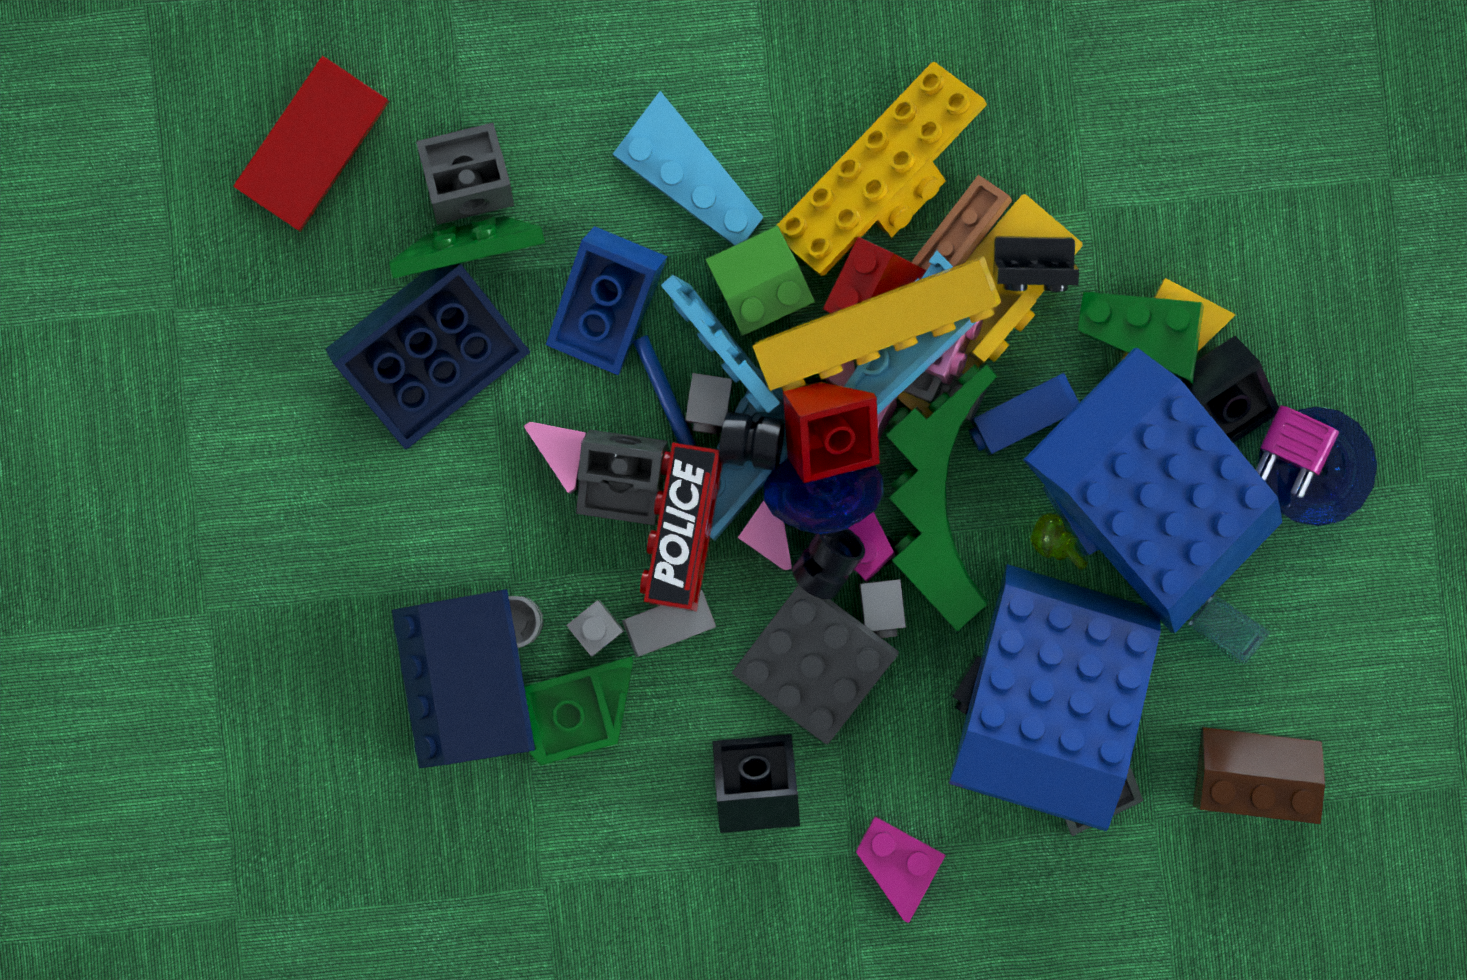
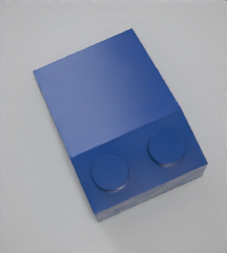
[545,226,667,375]

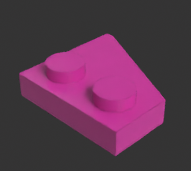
[856,816,946,923]

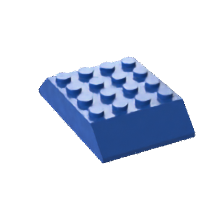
[1023,348,1283,634]
[949,564,1161,831]

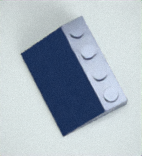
[325,263,530,450]
[392,589,535,768]

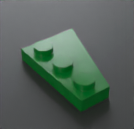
[1077,291,1204,384]

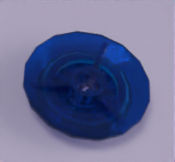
[1257,406,1377,526]
[764,459,884,534]

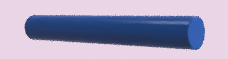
[633,335,696,446]

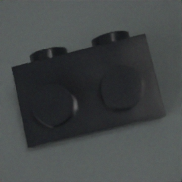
[993,236,1079,292]

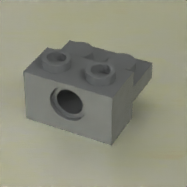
[416,123,514,225]
[576,429,668,525]

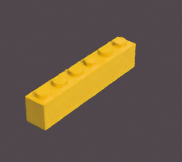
[752,256,1001,391]

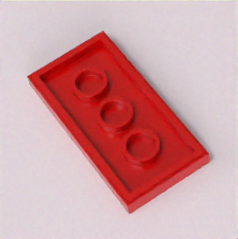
[233,55,390,232]

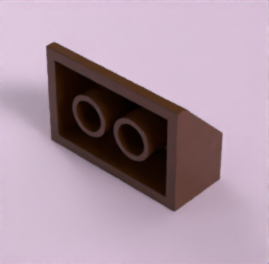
[1193,727,1325,824]

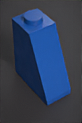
[968,373,1079,456]

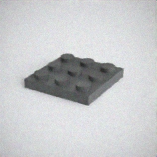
[732,585,899,745]

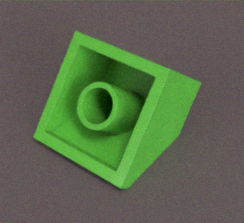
[705,225,815,336]

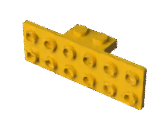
[777,62,987,276]
[896,194,1083,417]

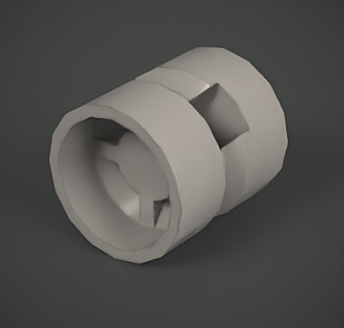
[509,596,544,648]

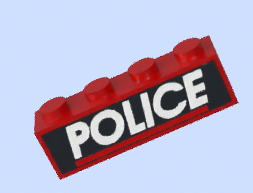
[640,442,723,612]

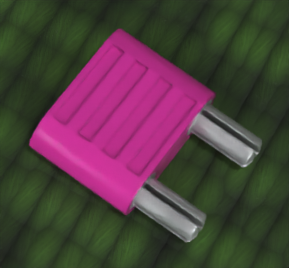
[1256,405,1339,498]

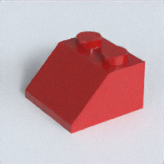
[823,237,927,313]
[783,382,880,483]

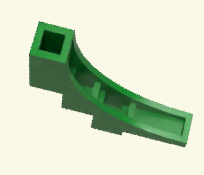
[886,364,998,631]

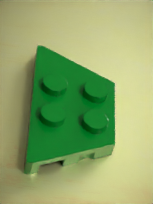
[389,214,545,278]
[524,656,634,765]

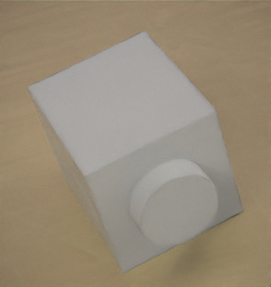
[685,373,733,434]
[859,579,906,638]
[566,600,624,657]

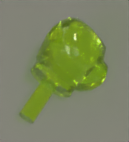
[1030,513,1088,570]

